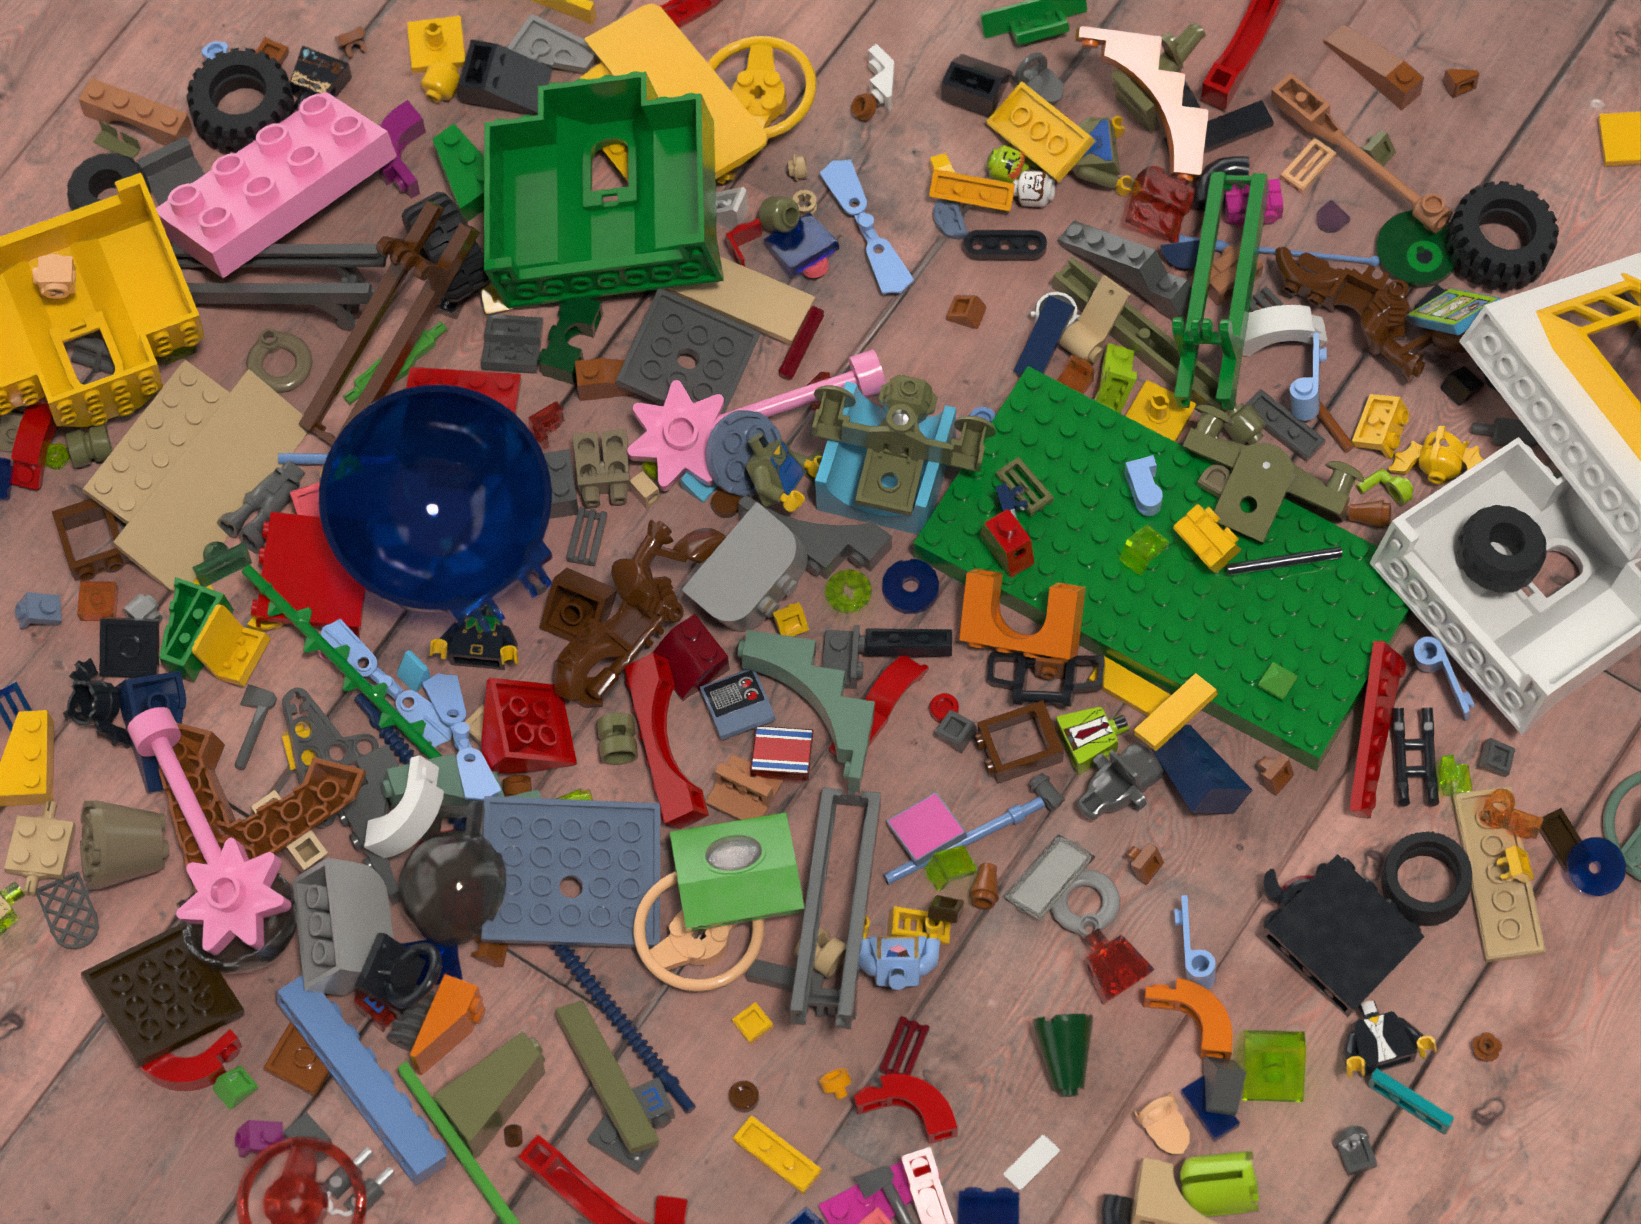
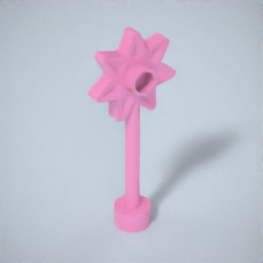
[627,349,886,491]
[127,707,291,955]

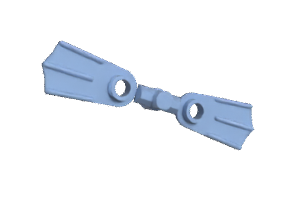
[820,160,914,294]
[320,619,453,748]
[422,673,501,801]

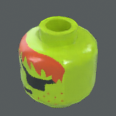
[986,145,1029,183]

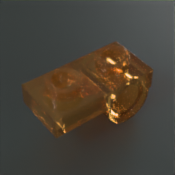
[1480,789,1543,839]

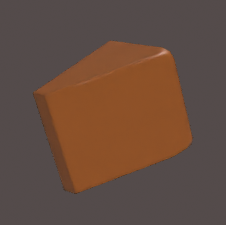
[1443,69,1479,98]
[946,295,986,329]

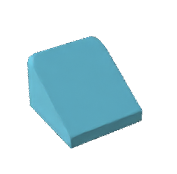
[680,472,718,504]
[397,650,431,692]

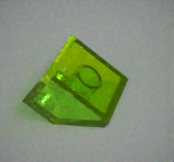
[1243,1030,1307,1102]

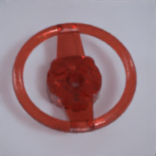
[236,1136,367,1224]

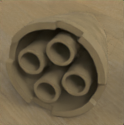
[80,800,169,890]

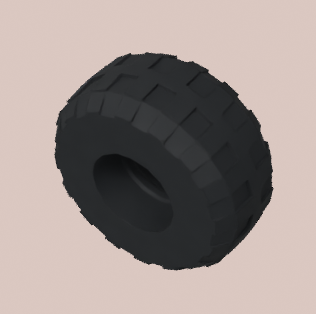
[67,152,152,211]
[1456,505,1547,593]

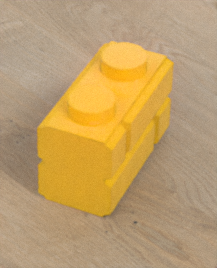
[1173,504,1241,573]

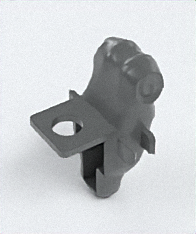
[1077,743,1165,820]

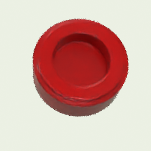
[930,693,959,723]

